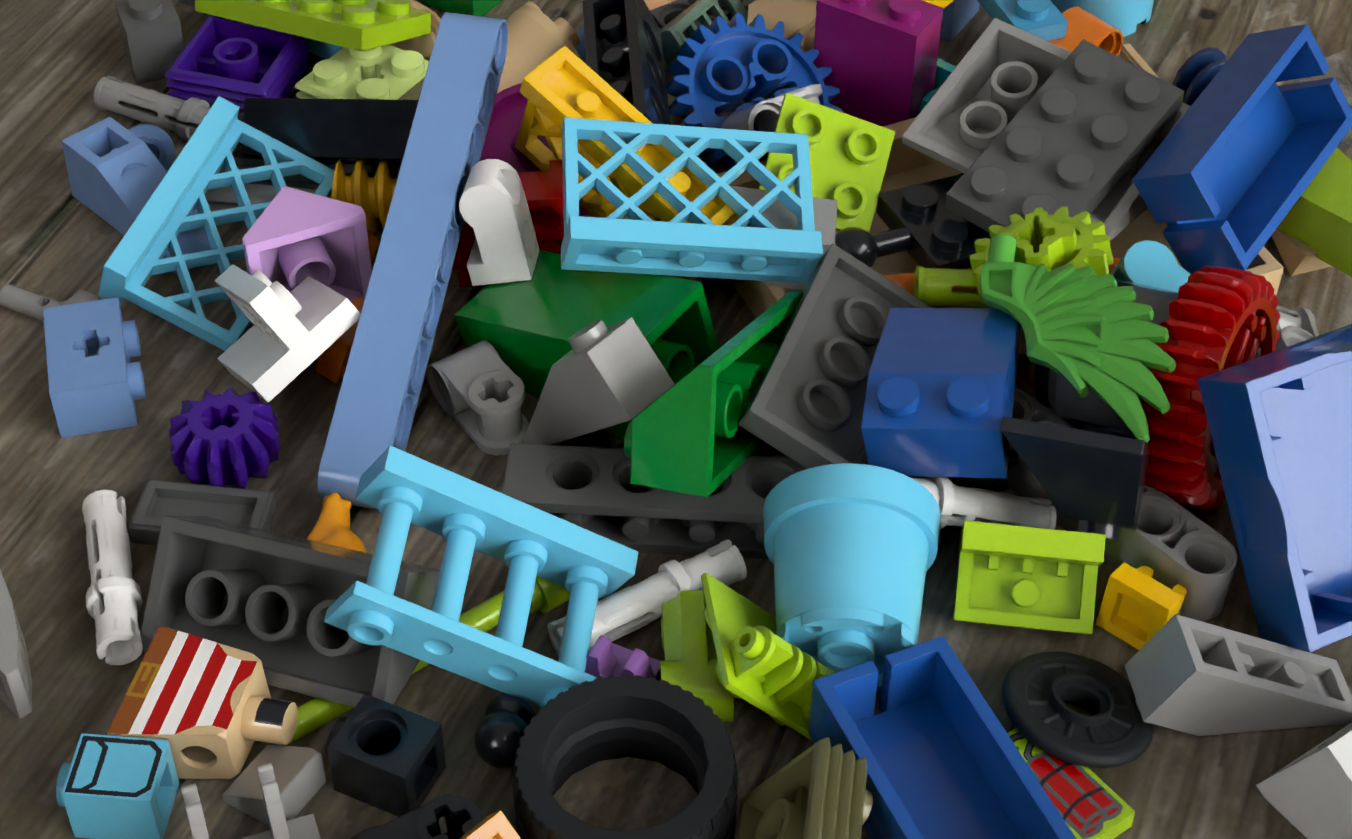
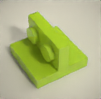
[953,520,1106,635]

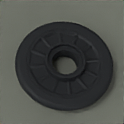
[1002,652,1154,768]

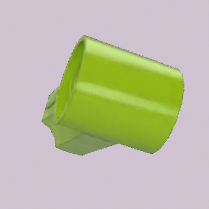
[660,590,734,723]

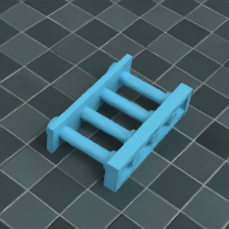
[324,445,638,707]

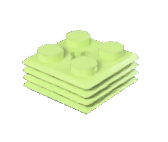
[295,44,429,100]

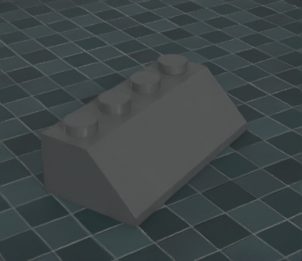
[141,516,440,707]

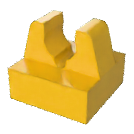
[1095,562,1187,650]

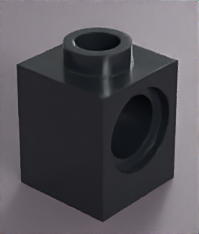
[326,694,446,817]

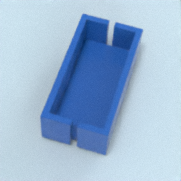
[1132,24,1352,274]
[809,636,1076,839]

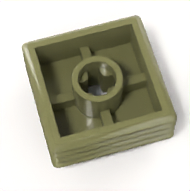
[735,737,873,839]

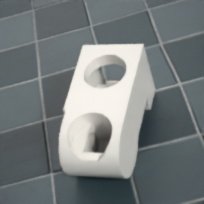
[459,159,540,286]

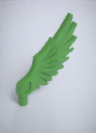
[980,234,1176,443]

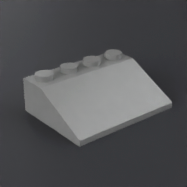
[902,18,1191,241]

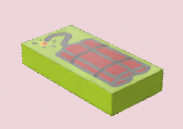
[1007,728,1135,839]

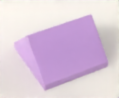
[242,186,372,302]

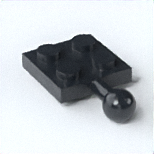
[835,173,991,269]

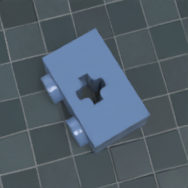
[43,297,146,438]

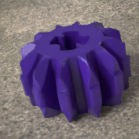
[169,385,280,489]

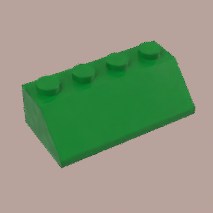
[624,290,803,497]

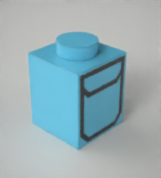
[56,733,180,839]

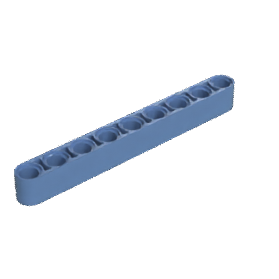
[317,12,508,509]

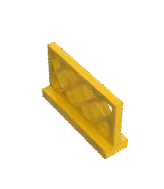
[515,45,739,282]

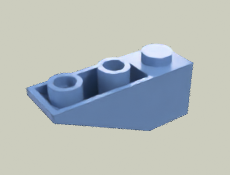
[61,117,223,276]

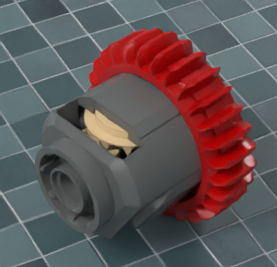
[1034,266,1281,510]

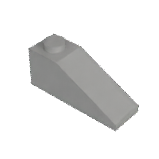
[524,317,674,445]
[1124,614,1352,736]

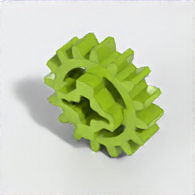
[970,206,1113,297]

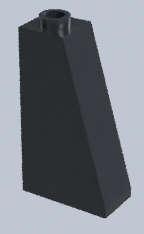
[238,98,419,168]

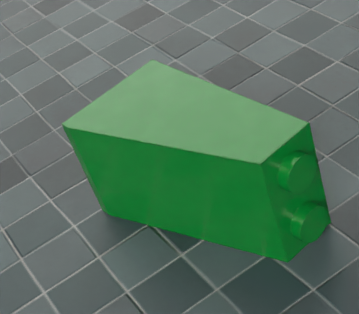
[454,250,719,442]

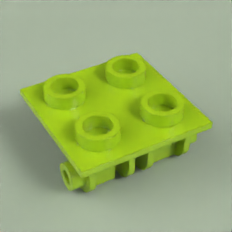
[759,92,896,233]
[701,572,836,741]

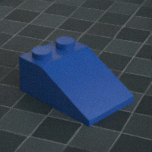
[861,308,1021,479]

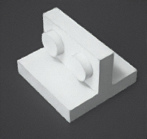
[214,264,361,403]

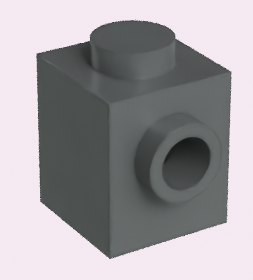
[115,0,185,85]

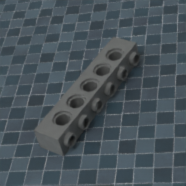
[502,443,807,559]

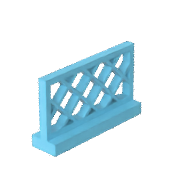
[98,96,335,351]
[561,117,823,284]

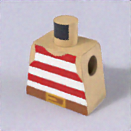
[107,626,298,779]

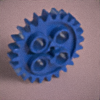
[667,13,843,172]

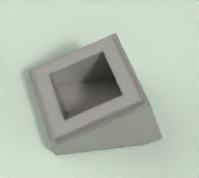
[222,744,326,827]

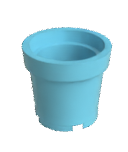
[763,463,941,691]

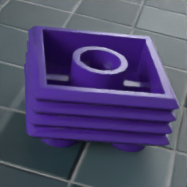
[165,15,310,116]

